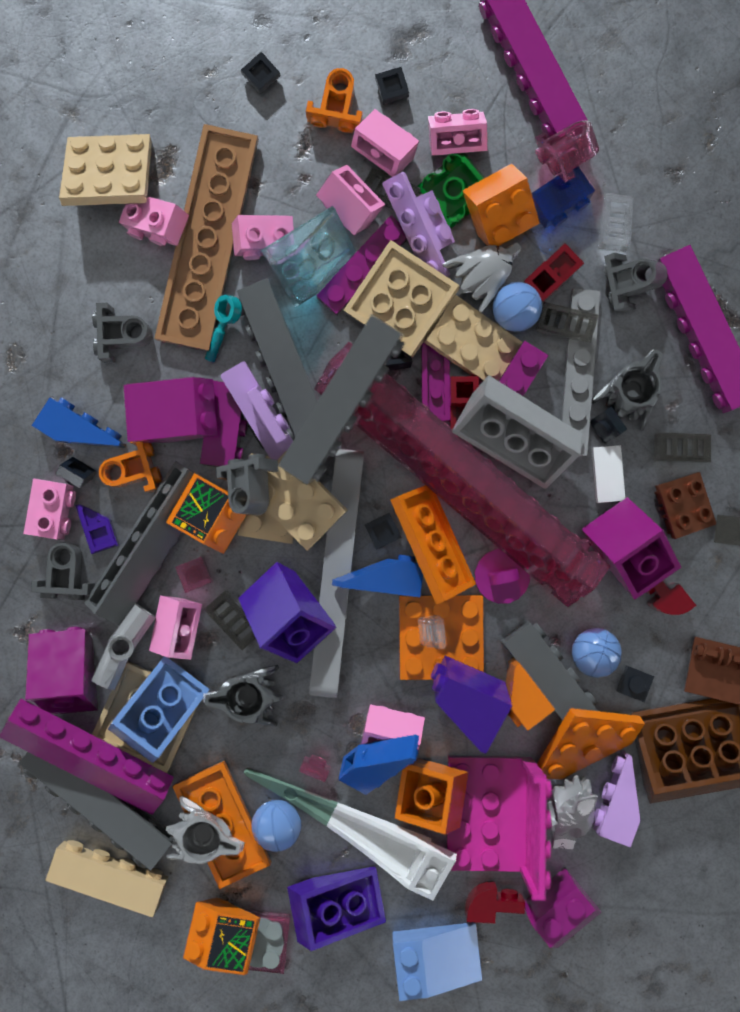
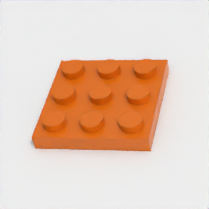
[399,595,484,680]

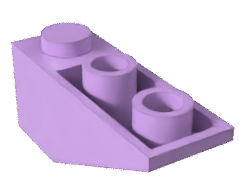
[593,750,640,848]

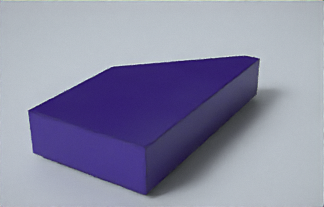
[75,504,120,554]

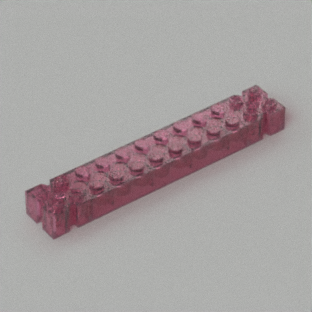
[314,342,611,607]

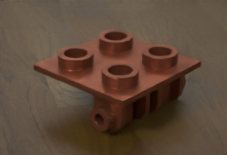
[654,472,717,539]
[684,637,740,705]

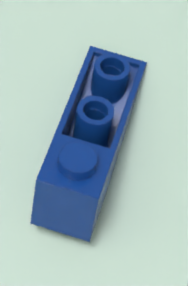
[31,397,127,448]
[338,734,419,795]

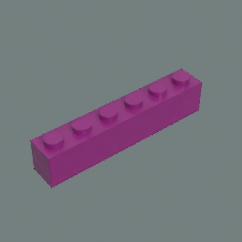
[478,0,588,147]
[657,244,740,414]
[0,698,174,815]

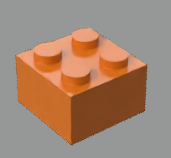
[462,164,540,246]
[395,758,469,834]

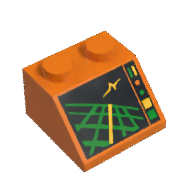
[166,473,247,554]
[183,897,260,975]

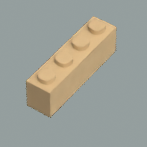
[45,840,169,918]

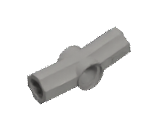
[91,604,156,690]

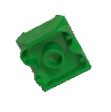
[417,153,485,229]

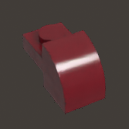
[524,243,584,302]
[450,376,479,437]
[646,581,697,615]
[465,881,525,924]

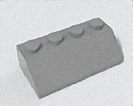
[452,375,582,489]

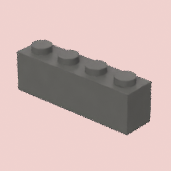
[501,621,598,721]

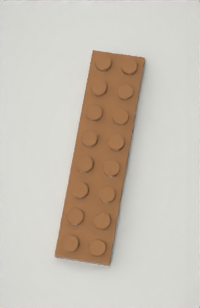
[154,124,259,352]

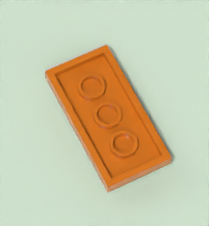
[390,483,476,605]
[172,760,271,889]

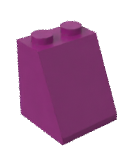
[124,377,217,443]
[582,497,682,600]
[25,627,98,715]
[524,867,601,948]

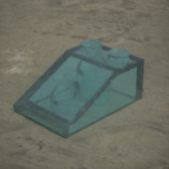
[261,206,356,308]

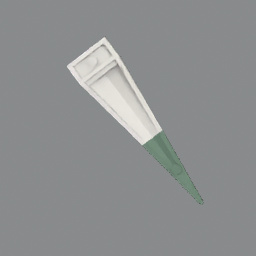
[244,768,457,900]

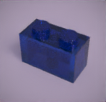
[531,163,595,229]

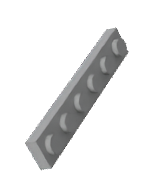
[561,289,600,457]

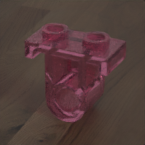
[535,121,599,182]

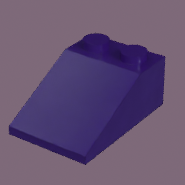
[287,866,386,951]

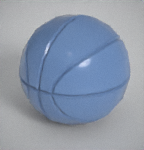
[493,282,542,332]
[572,628,622,678]
[251,800,301,852]

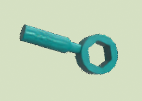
[205,295,242,362]

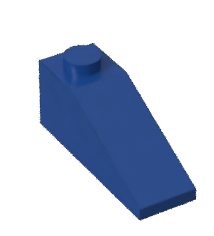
[332,555,423,597]

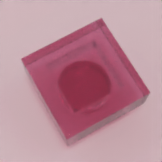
[175,557,213,593]
[299,755,330,782]

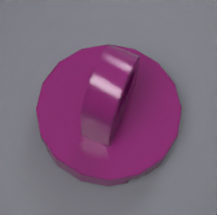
[474,549,530,604]

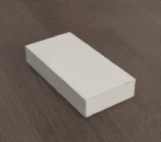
[591,445,625,503]

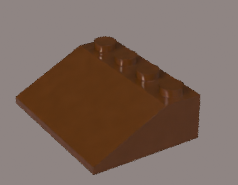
[630,698,740,804]

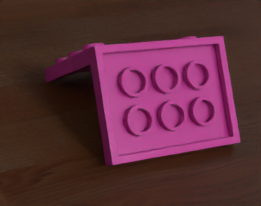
[447,755,551,900]

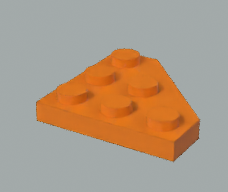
[537,708,645,780]

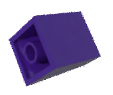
[238,562,337,663]
[431,656,512,754]

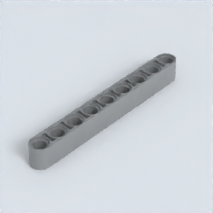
[309,449,364,698]

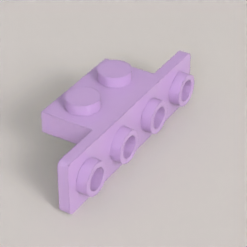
[383,172,455,277]
[221,361,293,460]

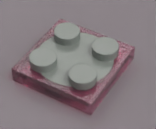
[243,909,291,974]

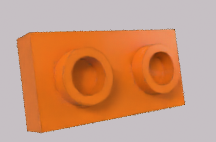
[306,68,363,133]
[99,442,163,493]

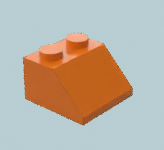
[506,658,555,731]

